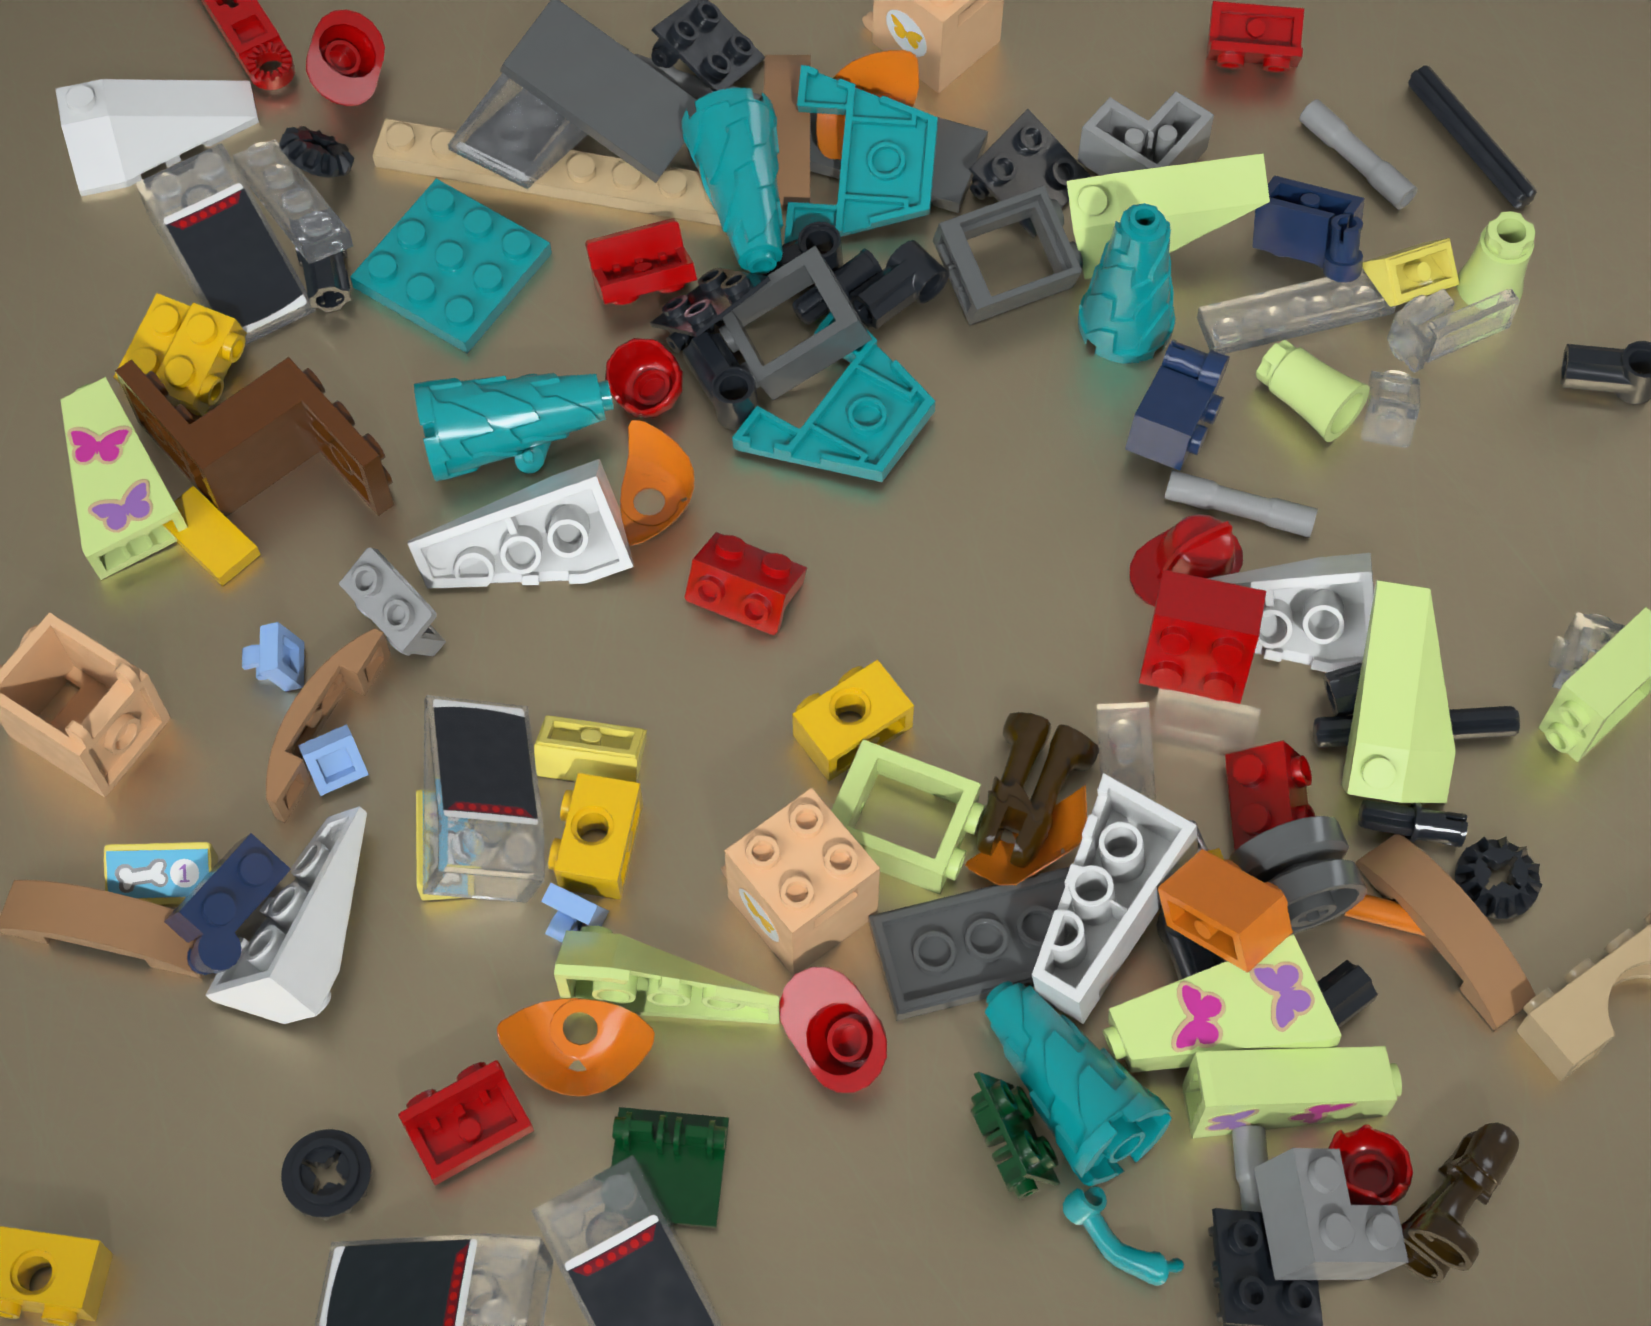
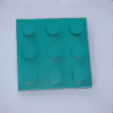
[350,178,552,354]

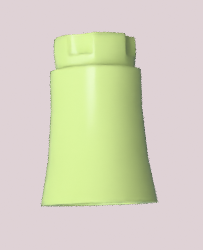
[1457,211,1536,314]
[1256,339,1370,442]

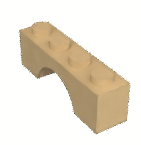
[1516,912,1651,1081]

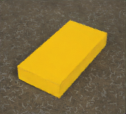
[163,486,261,587]

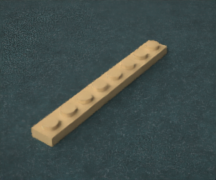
[372,118,721,226]

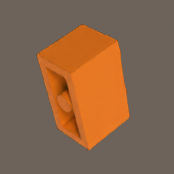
[1158,849,1293,973]

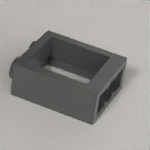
[933,185,1083,325]
[718,246,872,400]

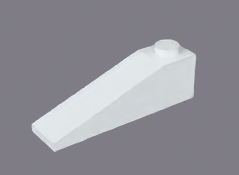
[55,79,259,197]
[407,459,634,588]
[1207,553,1374,672]
[206,806,367,1024]

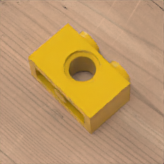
[792,659,914,782]
[548,773,643,900]
[0,1226,113,1326]

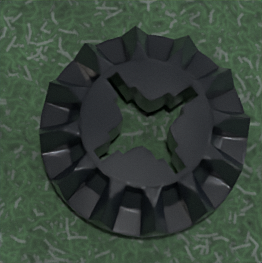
[279,126,355,178]
[1455,836,1543,919]
[281,1129,373,1220]

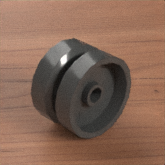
[1229,816,1368,934]

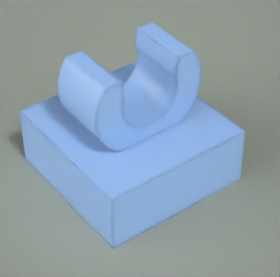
[242,622,304,692]
[298,724,369,796]
[541,883,609,942]

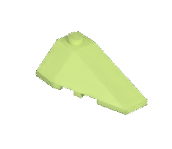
[1067,153,1270,280]
[1341,580,1456,803]
[554,926,780,1024]

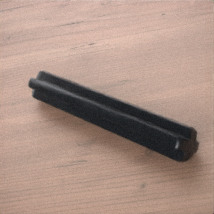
[1408,65,1537,209]
[1313,706,1520,748]

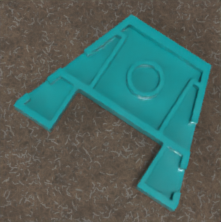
[784,65,938,244]
[732,311,935,482]

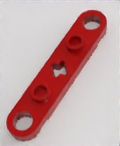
[201,0,295,90]

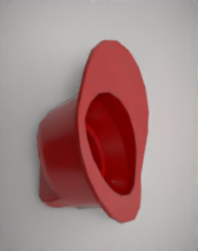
[306,9,385,106]
[1130,514,1243,607]
[779,967,887,1093]

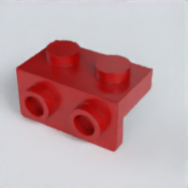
[1206,1,1305,73]
[585,218,697,305]
[685,532,807,635]
[1225,740,1315,851]
[398,1060,534,1186]

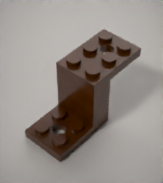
[115,357,394,517]

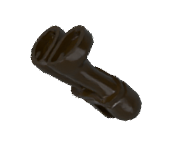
[977,712,1100,868]
[1401,1122,1519,1282]

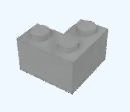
[1077,91,1214,176]
[1254,1148,1408,1280]

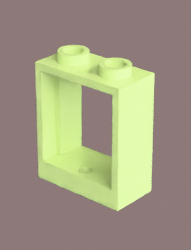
[1538,607,1651,762]
[831,739,986,894]

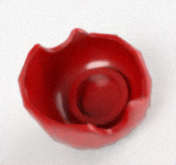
[605,338,683,418]
[1328,1124,1413,1205]

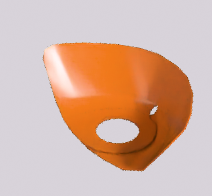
[816,50,919,159]
[620,420,694,546]
[965,784,1087,885]
[497,998,655,1096]

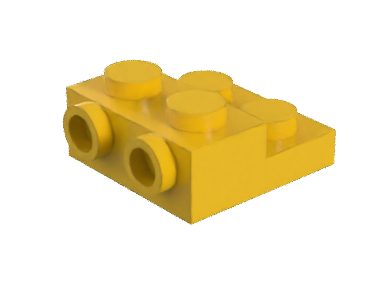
[113,293,247,417]

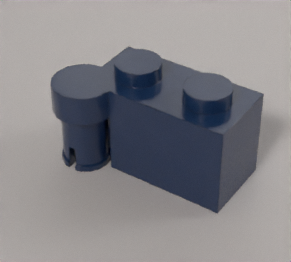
[1252,175,1365,282]
[1125,339,1230,471]
[164,833,291,975]

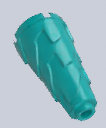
[681,88,783,275]
[1078,203,1176,364]
[414,373,614,482]
[985,981,1172,1186]

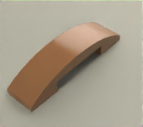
[764,55,811,211]
[266,628,391,823]
[1355,834,1536,1031]
[0,880,202,978]

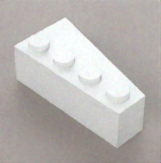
[1032,773,1198,1024]

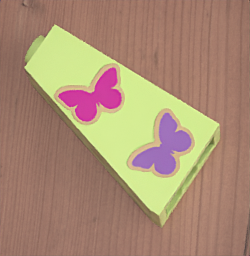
[60,377,188,580]
[1103,935,1342,1073]
[1182,1046,1402,1139]

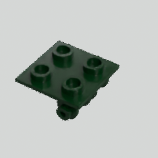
[971,1071,1060,1199]
[605,1107,729,1228]

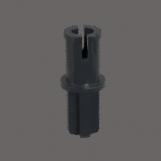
[792,248,882,325]
[1358,800,1468,848]

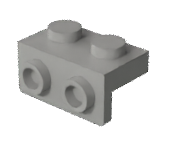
[339,548,446,657]

